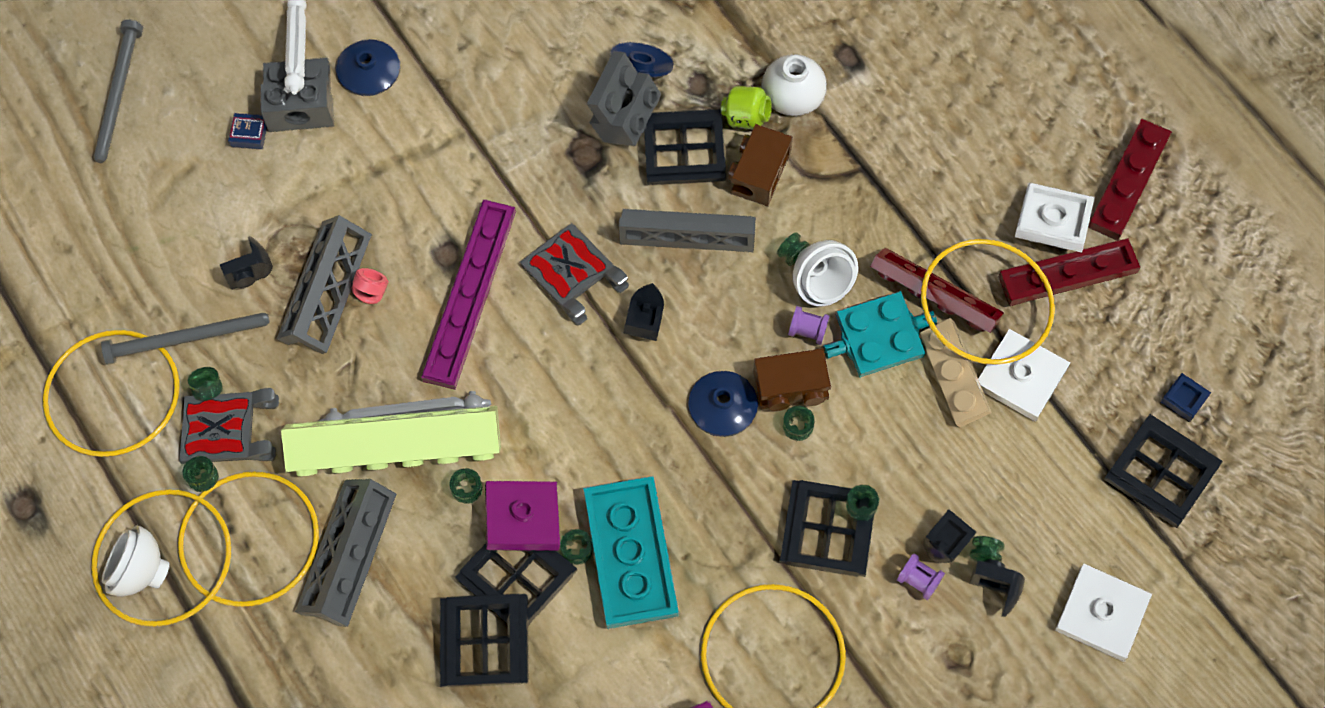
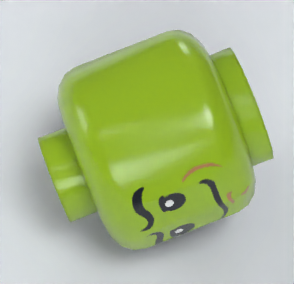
[721,86,772,129]

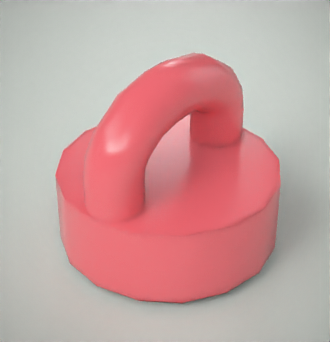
[352,268,389,304]

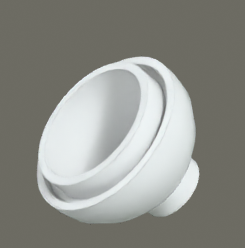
[762,54,827,116]
[793,240,858,306]
[102,525,169,597]

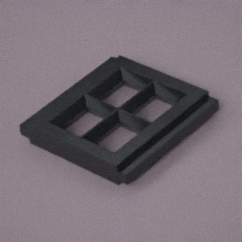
[644,109,726,185]
[1104,414,1223,528]
[780,480,877,577]
[455,543,578,626]
[440,594,529,687]

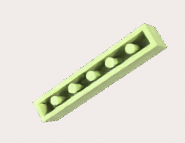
[281,406,501,476]

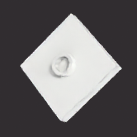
[1015,182,1094,252]
[978,329,1070,422]
[1055,563,1152,662]

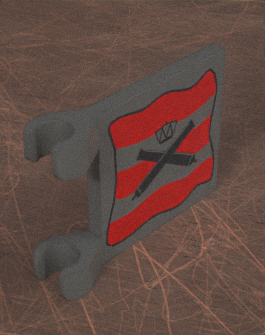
[520,223,629,326]
[179,388,279,464]

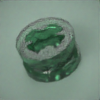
[777,232,810,266]
[187,367,223,401]
[783,406,815,441]
[182,456,219,492]
[449,468,483,504]
[846,484,880,521]
[560,529,593,565]
[969,536,1005,562]

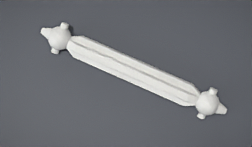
[284,0,306,95]

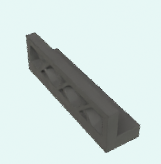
[619,209,756,252]
[277,215,372,354]
[295,479,397,627]

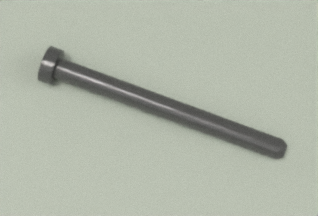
[94,19,144,163]
[101,313,270,364]

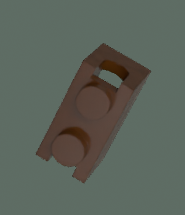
[728,124,793,207]
[753,348,831,411]

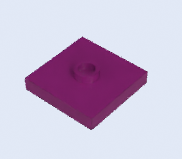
[485,481,560,550]

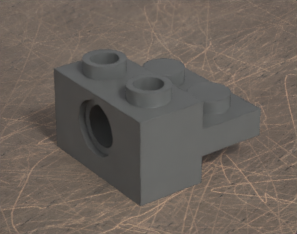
[587,51,661,146]
[261,57,334,132]

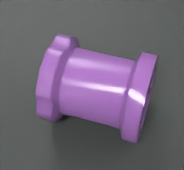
[788,306,830,345]
[897,553,945,601]

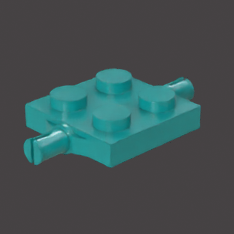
[823,291,937,378]

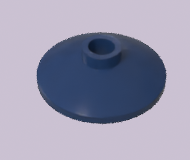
[336,39,400,96]
[610,42,674,77]
[688,371,758,437]

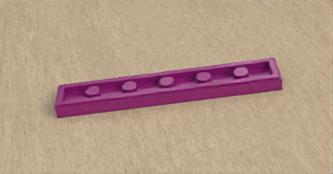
[421,199,516,390]

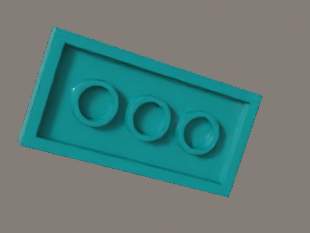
[583,476,679,629]

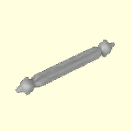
[319,391,491,421]

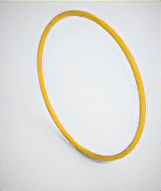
[921,239,1055,364]
[43,330,180,457]
[178,472,319,607]
[91,489,231,626]
[701,584,846,708]

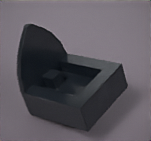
[220,236,273,290]
[623,283,664,341]
[924,509,977,563]
[970,559,1025,617]

